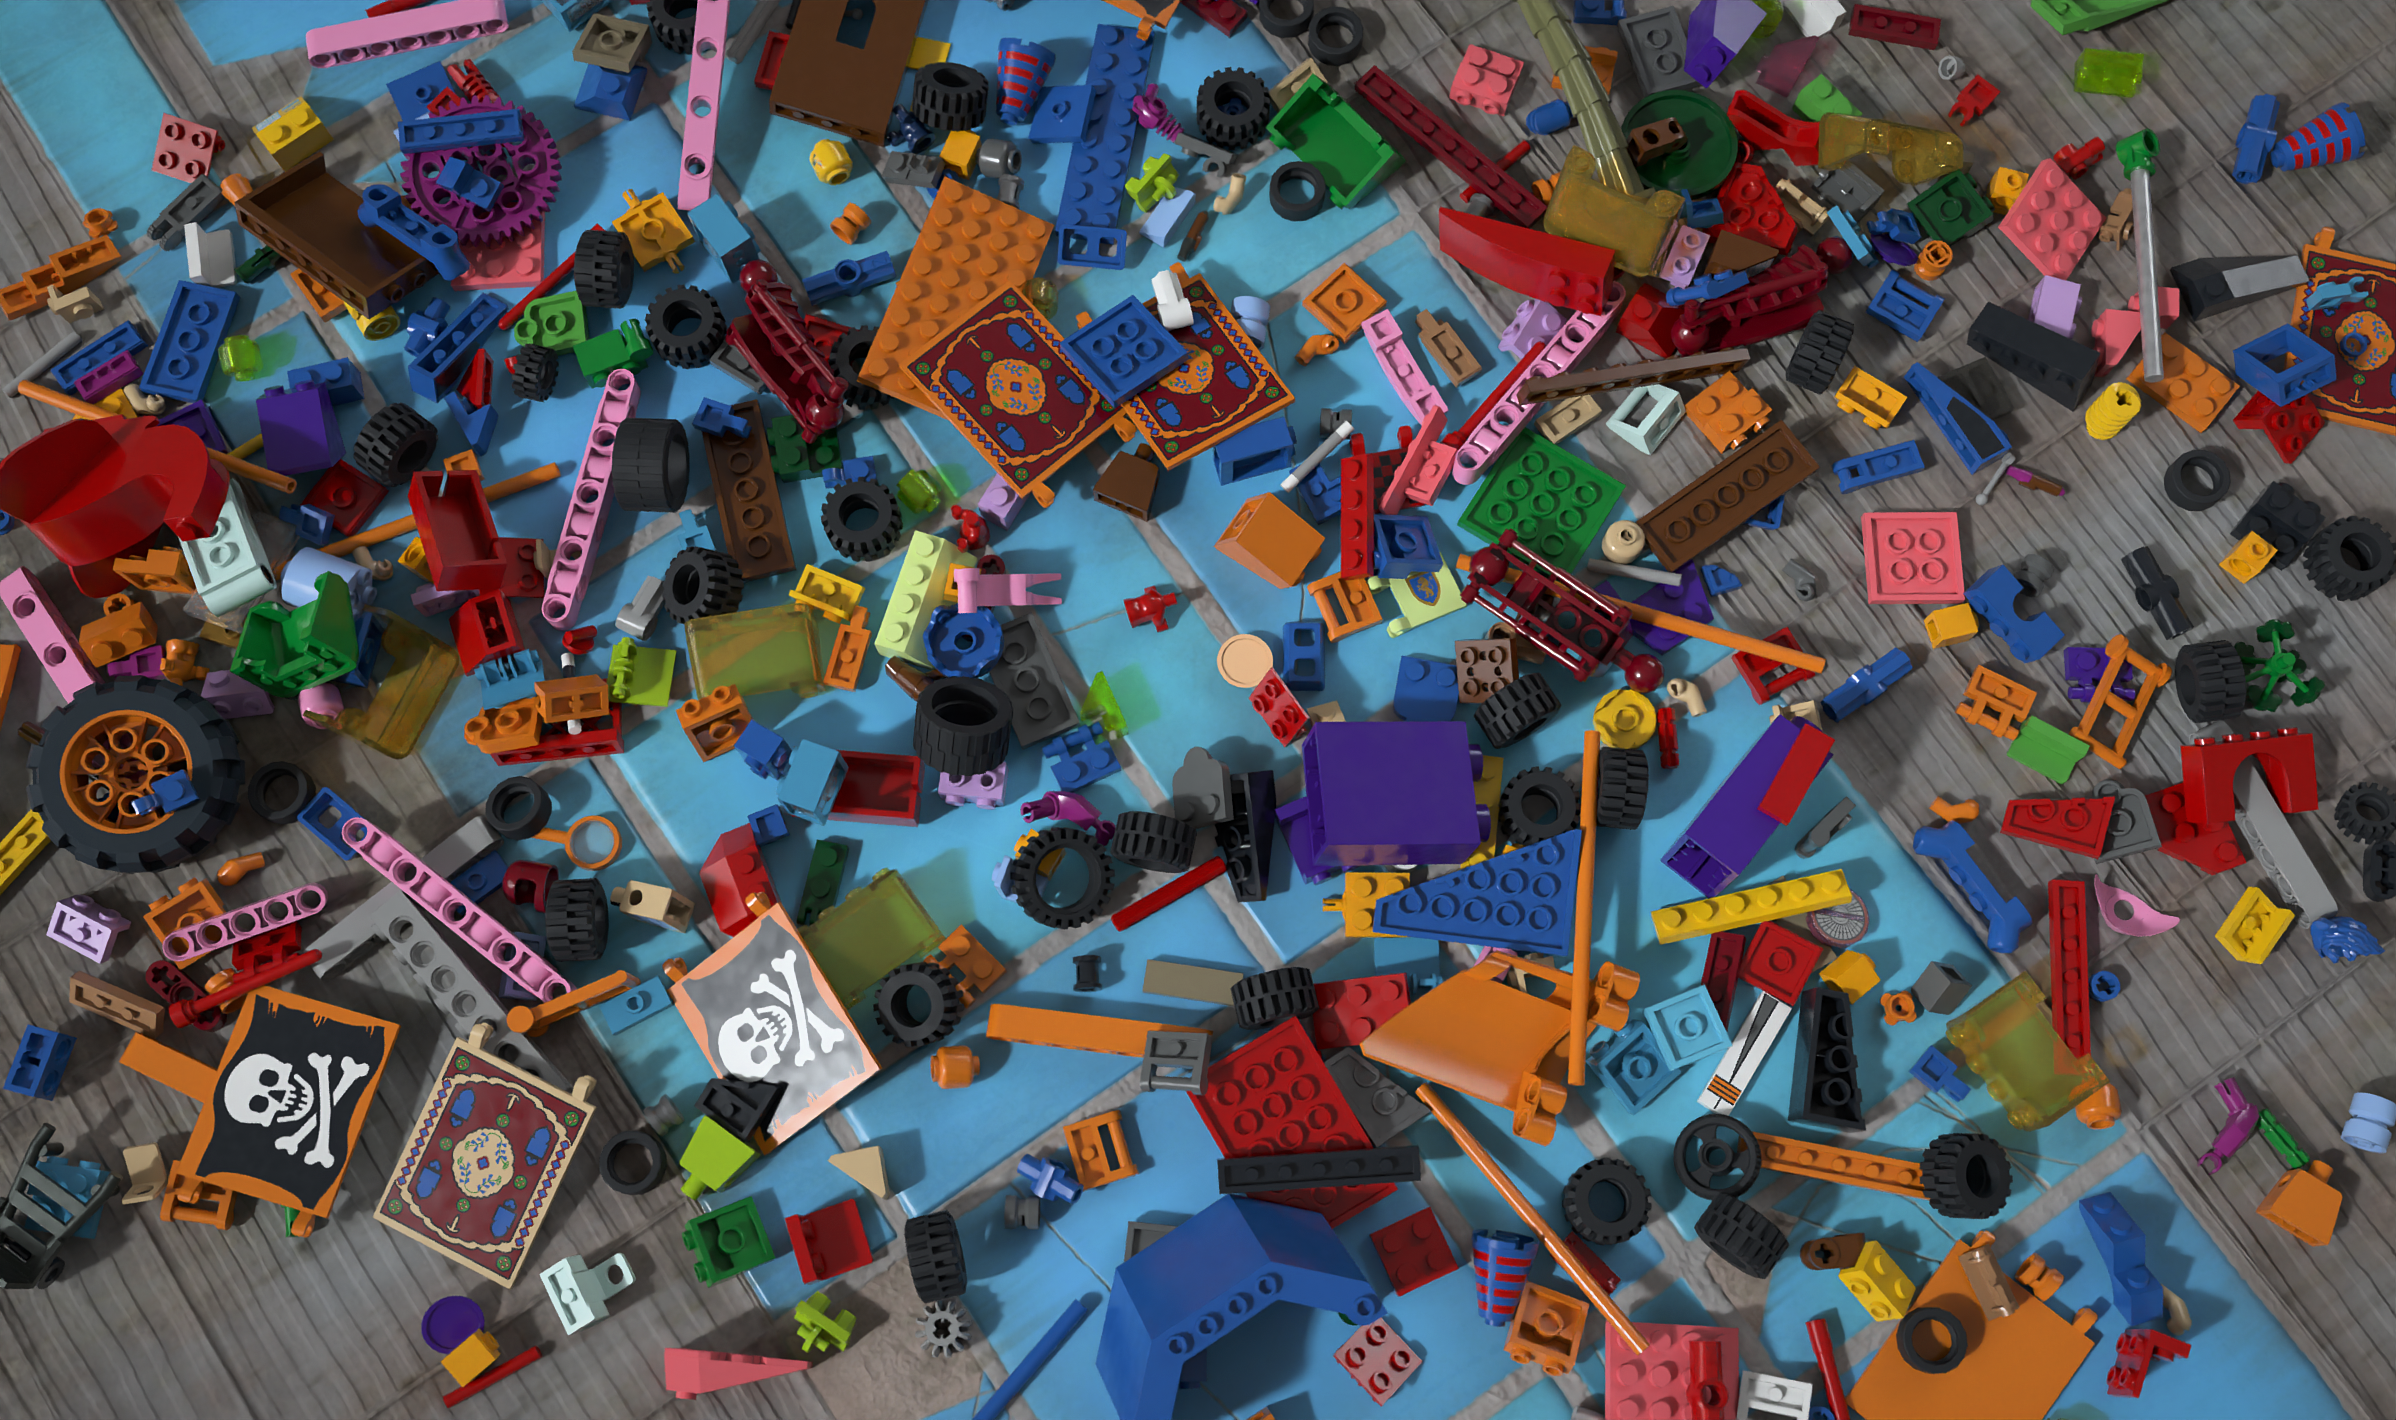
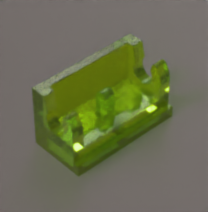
[2074,48,2144,98]

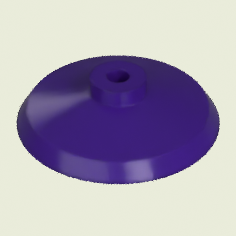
[1871,233,1918,266]
[421,1296,485,1354]

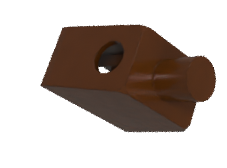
[1093,443,1160,522]

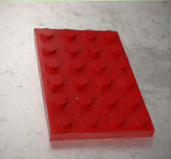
[1186,1015,1398,1229]

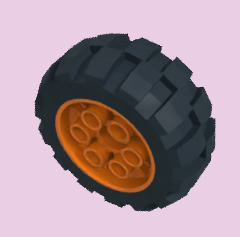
[26,675,245,874]

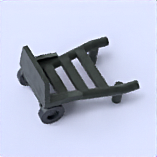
[0,1123,123,1289]

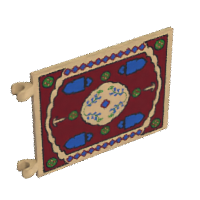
[372,1022,597,1289]

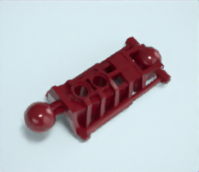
[1671,236,1854,358]
[725,259,849,443]
[1459,528,1665,693]

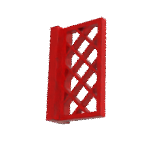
[490,678,624,766]

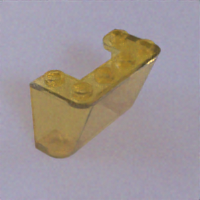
[1818,112,1963,186]
[798,868,946,1011]
[1946,971,2110,1132]

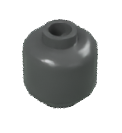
[976,139,1022,179]

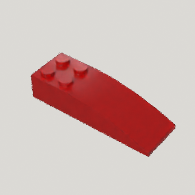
[1439,207,1615,316]

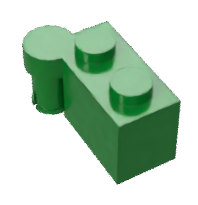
[573,319,653,389]

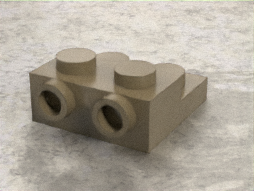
[572,13,652,73]

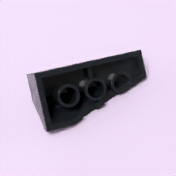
[2170,255,2310,322]
[1214,770,1277,903]

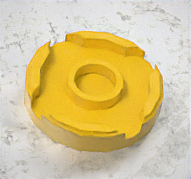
[1593,689,1656,750]

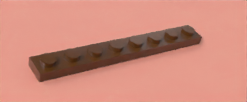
[1516,347,1751,405]

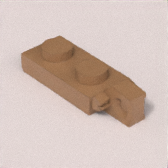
[1415,309,1482,388]

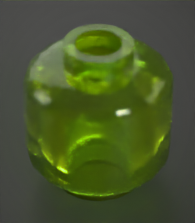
[1751,0,1783,39]
[218,335,263,382]
[896,468,942,514]

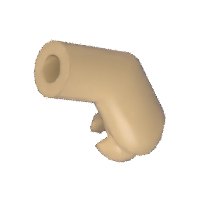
[1213,173,1246,215]
[124,384,166,416]
[352,546,393,581]
[1667,678,1707,717]
[2160,1283,2192,1336]

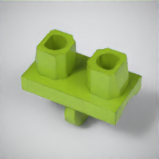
[1125,153,1179,213]
[794,1291,857,1353]

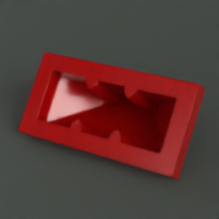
[456,349,494,410]

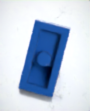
[436,157,504,212]
[443,392,499,457]

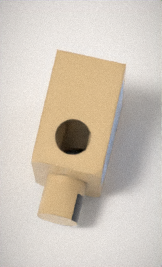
[610,880,695,934]

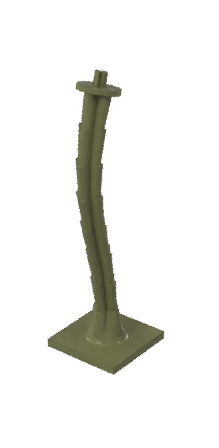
[1513,0,1656,227]

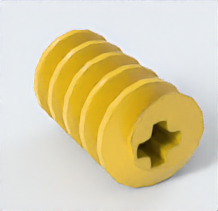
[2085,382,2141,440]

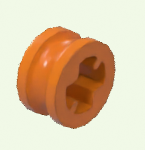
[103,593,136,616]

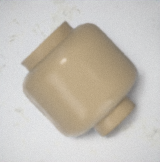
[1602,520,1645,564]

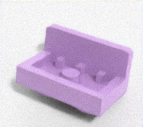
[1498,299,1567,359]
[201,670,274,719]

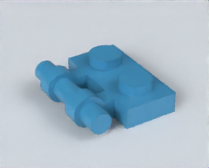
[1827,205,1879,268]

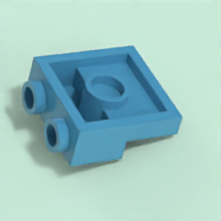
[1586,1019,1681,1115]
[25,1156,110,1239]

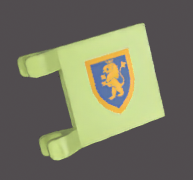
[1367,552,1467,638]

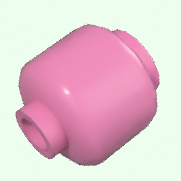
[297,682,345,729]

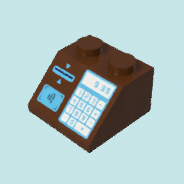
[1702,230,1779,278]

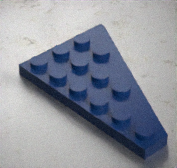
[1372,829,1582,956]

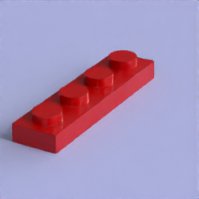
[1341,454,1374,581]

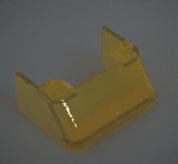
[303,604,459,760]

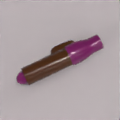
[2006,465,2065,497]

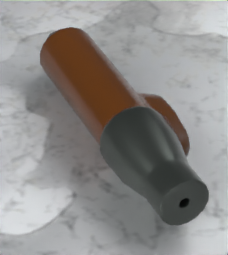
[1177,210,1209,262]

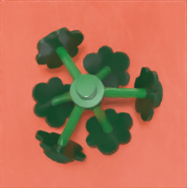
[2234,619,2325,712]

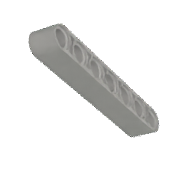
[2189,720,2338,929]
[303,815,504,981]

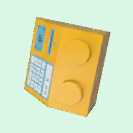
[252,96,334,172]

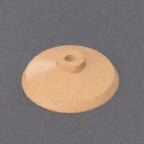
[1217,634,1273,688]

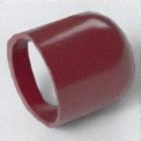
[502,860,559,913]

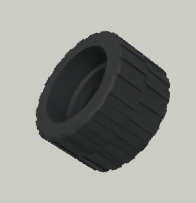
[612,418,690,513]
[913,676,1013,776]

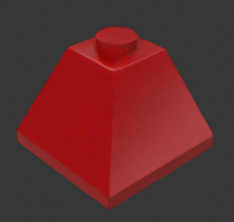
[1615,283,1685,359]

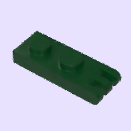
[796,839,850,930]

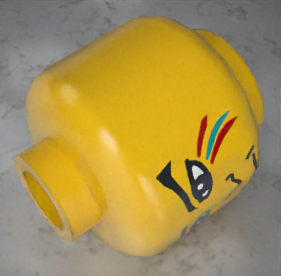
[809,139,853,186]

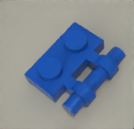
[1042,721,1122,793]

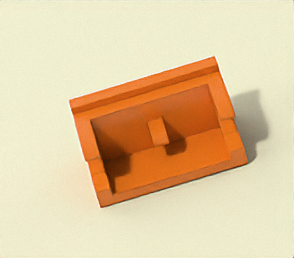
[534,674,609,723]

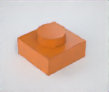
[443,449,485,481]

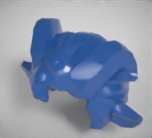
[2311,916,2385,963]

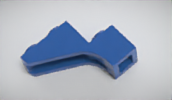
[2079,1192,2163,1326]

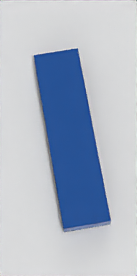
[398,109,524,154]

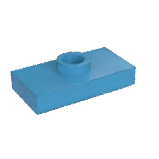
[599,975,674,1036]

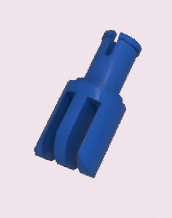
[1526,99,1574,135]

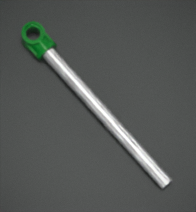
[2116,128,2164,382]

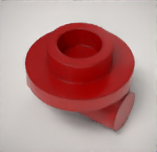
[562,625,597,655]

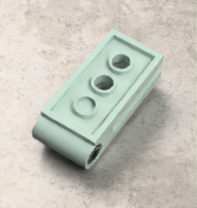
[178,478,277,617]

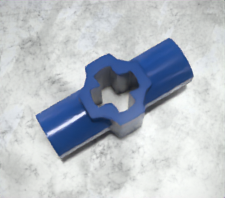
[404,297,451,357]
[1017,1154,1084,1204]

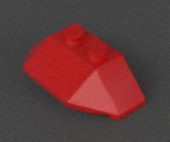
[699,823,782,937]

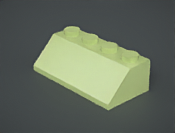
[875,530,978,670]

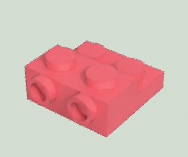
[1449,44,1524,116]

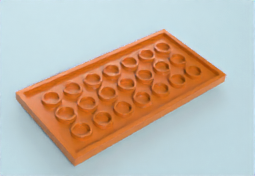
[857,176,1054,420]

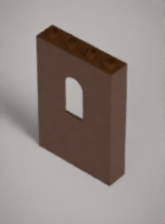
[769,0,929,147]

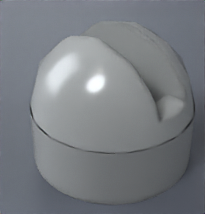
[1938,56,1965,80]

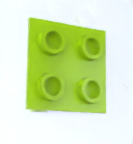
[607,637,677,707]

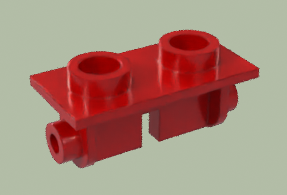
[1549,1231,1621,1295]

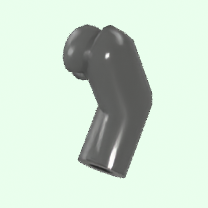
[1782,558,1816,601]

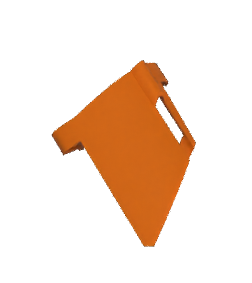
[1359,950,1640,1146]

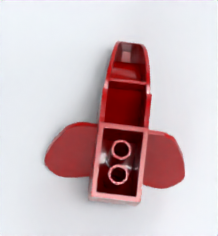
[0,414,230,598]

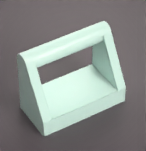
[1606,384,1686,455]

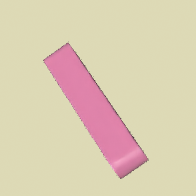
[162,883,328,961]

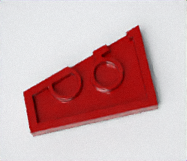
[2000,796,2115,859]

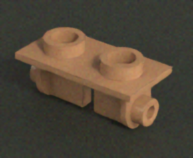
[2098,188,2134,251]
[1958,1244,2020,1321]

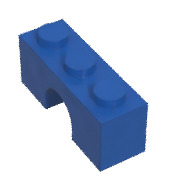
[1963,564,2065,663]

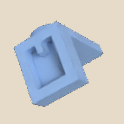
[992,855,1049,903]

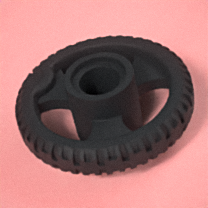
[1673,1114,1762,1201]

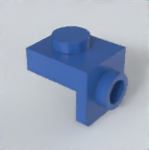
[1676,189,1724,229]

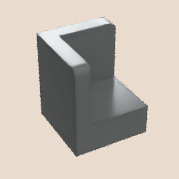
[1911,961,1972,1015]

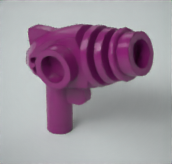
[1132,83,1185,143]

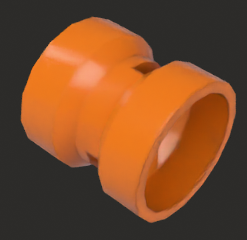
[1532,172,1571,208]
[830,202,872,245]
[1914,240,1953,281]
[205,968,248,1014]
[2014,1253,2064,1301]

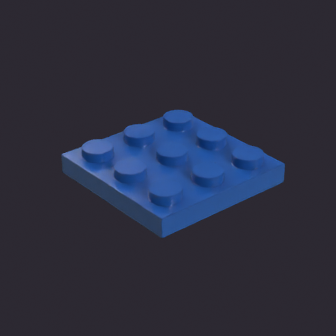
[1059,295,1189,408]

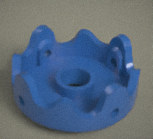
[923,603,1004,679]

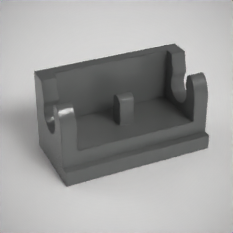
[1811,153,1885,223]

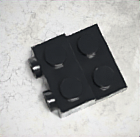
[2230,481,2326,571]

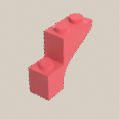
[2091,286,2179,377]

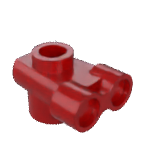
[2053,136,2105,180]

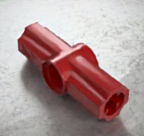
[1686,1341,1729,1420]

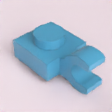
[2306,276,2369,311]
[677,509,717,551]

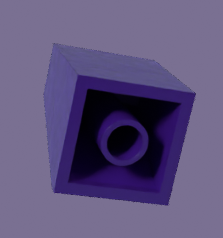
[1684,0,1767,89]
[256,380,346,476]

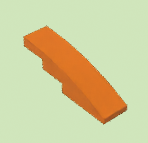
[0,234,122,321]

